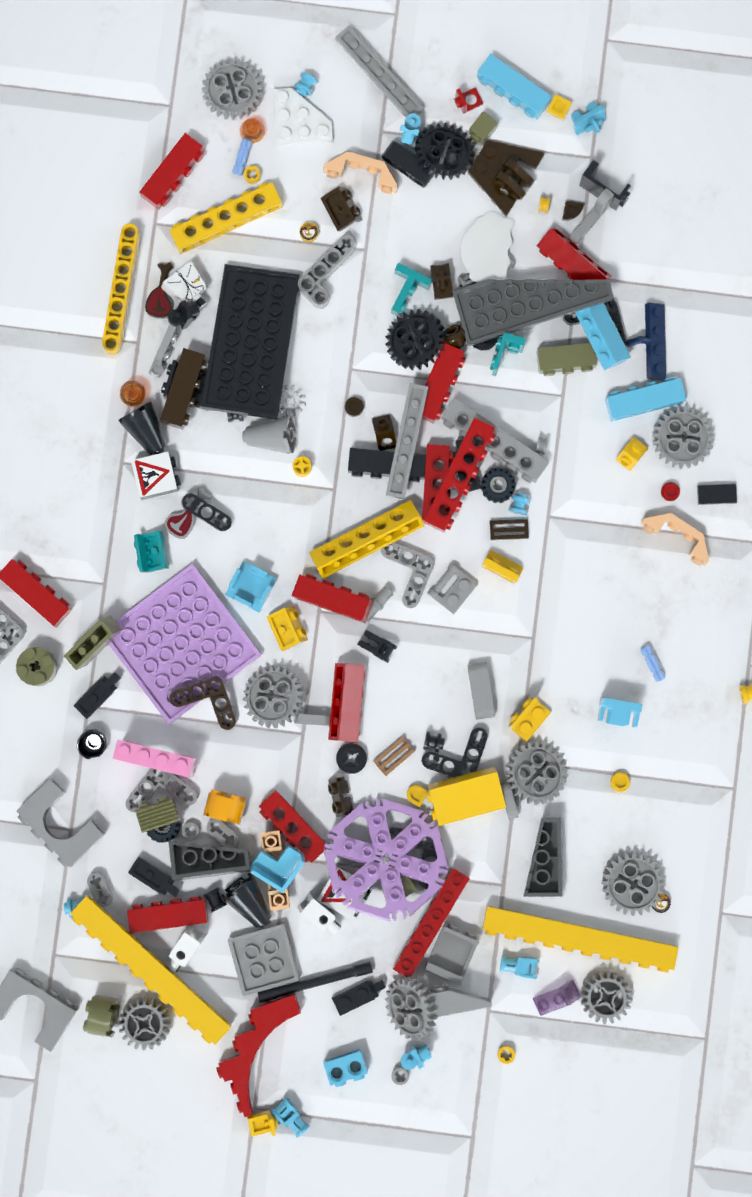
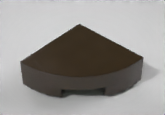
[562,201,584,221]

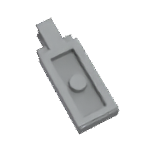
[149,325,178,378]

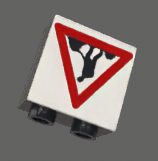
[131,452,181,500]
[317,866,372,920]

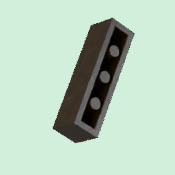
[160,348,208,430]

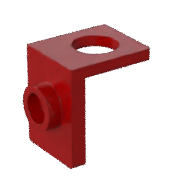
[454,87,483,114]

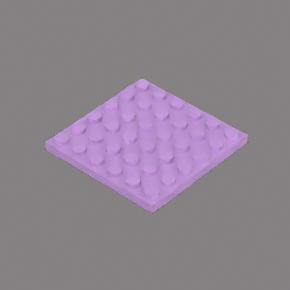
[109,564,262,725]

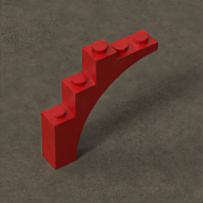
[216,993,301,1117]

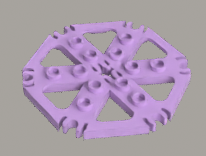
[324,798,448,922]

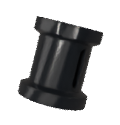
[203,887,227,912]

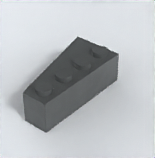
[523,817,563,897]
[168,840,251,881]

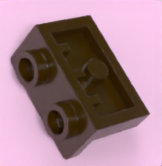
[320,186,363,231]

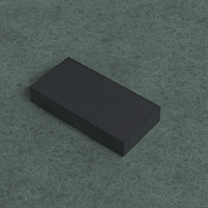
[697,484,737,505]

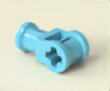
[500,955,540,979]
[271,1097,310,1138]

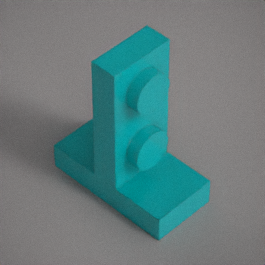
[391,263,432,316]

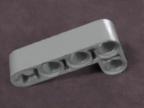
[298,235,355,309]

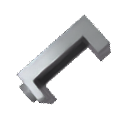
[425,924,479,985]

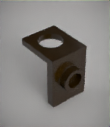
[372,414,397,451]

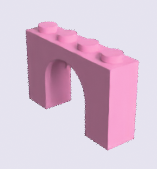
[112,740,197,777]

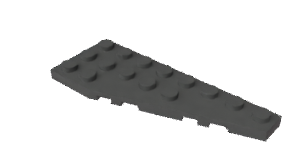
[452,279,615,346]

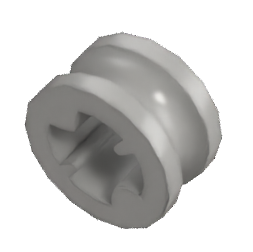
[535,436,548,454]
[182,822,199,840]
[391,1066,409,1085]

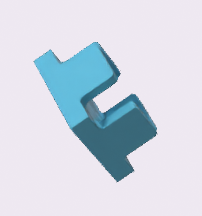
[225,561,277,613]
[597,698,642,728]

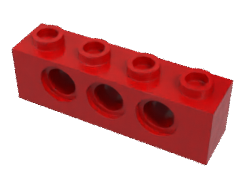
[422,444,453,522]
[259,790,326,863]

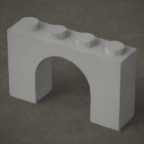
[16,779,105,867]
[0,968,78,1052]

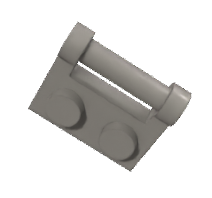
[427,563,478,615]

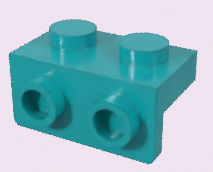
[134,531,169,573]

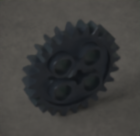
[414,123,475,180]
[385,309,446,370]

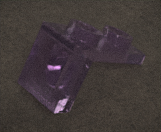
[533,979,581,1016]

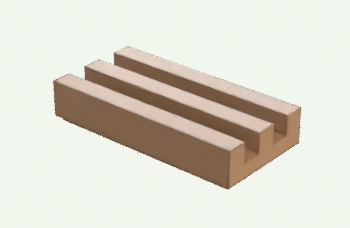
[373,737,415,776]

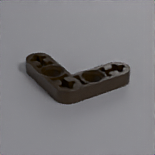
[169,676,236,730]

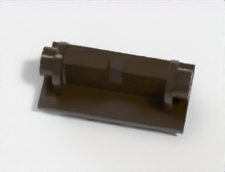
[328,776,353,817]

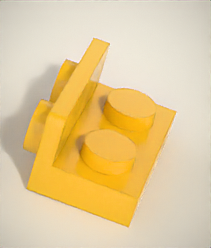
[481,550,523,584]
[267,606,308,651]

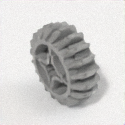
[580,971,633,1024]
[118,997,171,1051]

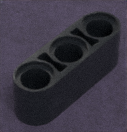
[381,141,435,188]

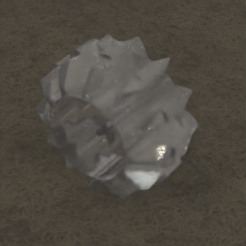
[279,385,306,417]

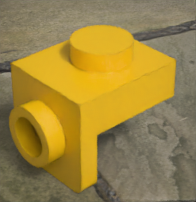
[616,436,648,471]
[247,1110,278,1137]

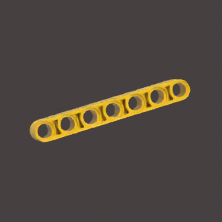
[102,223,140,355]

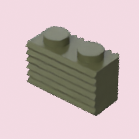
[135,796,180,833]

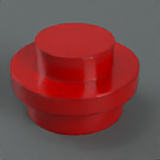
[661,482,680,501]

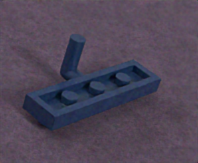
[626,302,666,380]

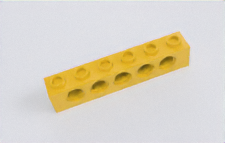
[169,182,283,255]
[309,500,424,579]

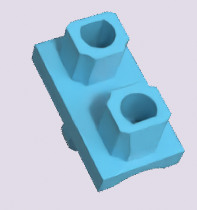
[571,101,606,136]
[400,113,422,145]
[401,1044,432,1070]

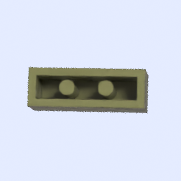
[536,343,597,376]
[64,615,123,670]

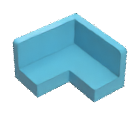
[250,844,305,893]

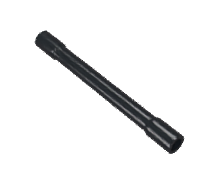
[257,961,373,1003]

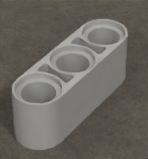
[468,662,495,720]

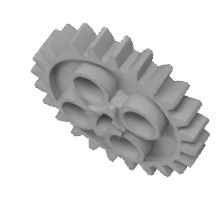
[202,58,263,120]
[652,407,715,469]
[243,665,305,728]
[505,742,567,805]
[601,852,665,916]
[385,976,437,1041]

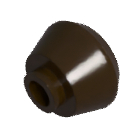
[442,325,466,349]

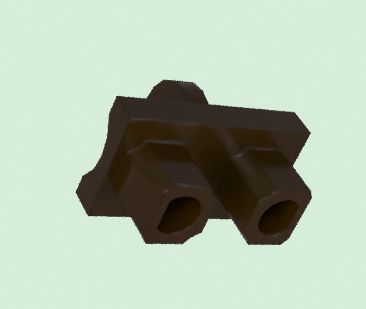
[430,263,454,300]

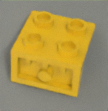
[509,697,551,742]

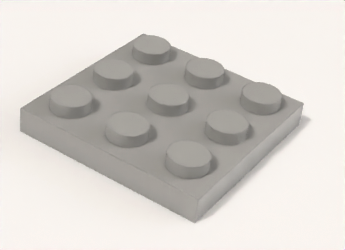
[227,923,299,996]

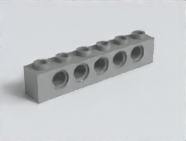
[441,398,549,483]

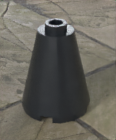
[118,401,166,455]
[221,873,271,928]

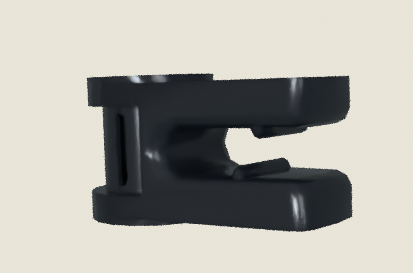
[357,630,397,663]

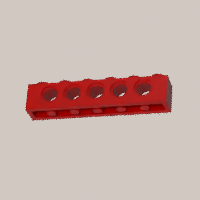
[424,418,496,533]
[393,867,470,978]

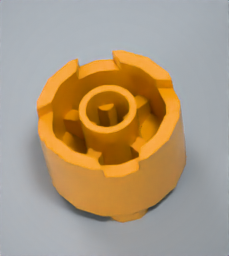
[203,789,246,825]

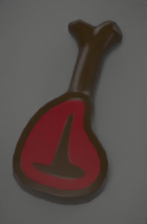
[145,262,173,319]

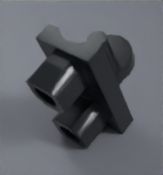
[167,300,200,330]

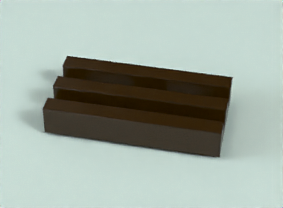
[489,519,529,540]

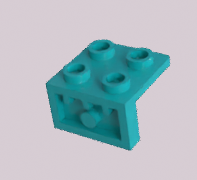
[490,332,526,376]

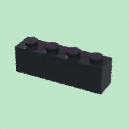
[348,448,426,483]

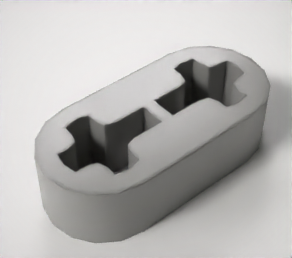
[294,714,330,726]
[500,782,519,820]
[207,819,239,848]
[87,872,113,908]

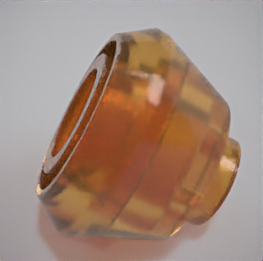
[240,118,265,143]
[120,380,146,406]

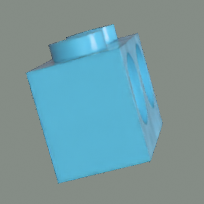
[323,1049,368,1087]

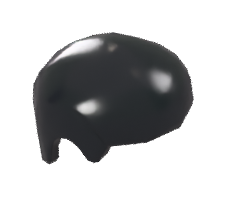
[77,729,107,759]

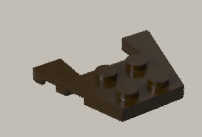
[468,140,545,217]

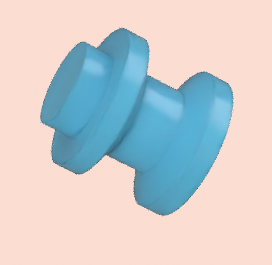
[294,72,318,97]
[508,493,531,516]
[64,896,84,918]

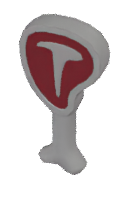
[165,486,211,539]

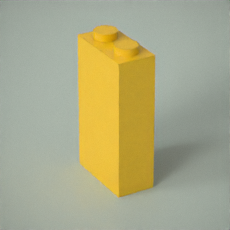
[426,766,506,826]

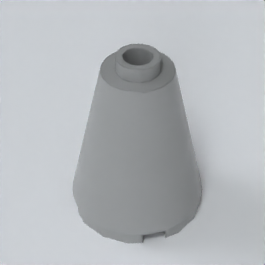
[242,416,296,454]

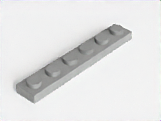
[335,25,424,118]
[386,383,428,499]

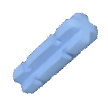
[232,138,252,176]
[641,645,665,682]

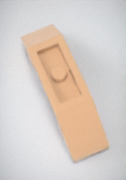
[323,152,397,194]
[640,513,709,566]
[260,830,290,911]

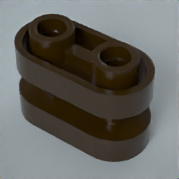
[494,159,535,201]

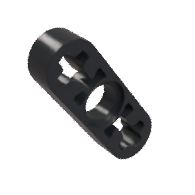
[181,493,232,531]

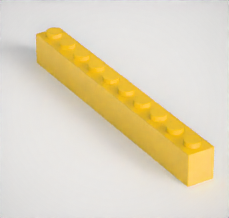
[70,894,231,1045]
[482,906,679,973]

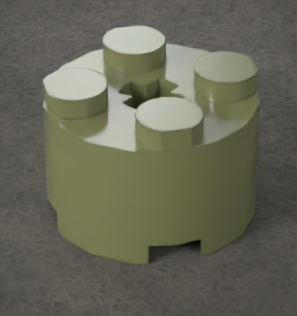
[16,647,58,687]
[83,995,120,1037]

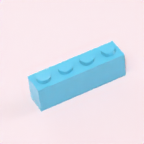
[477,53,552,120]
[575,303,631,370]
[605,377,687,422]

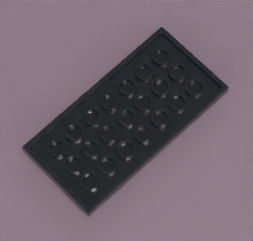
[201,264,300,420]

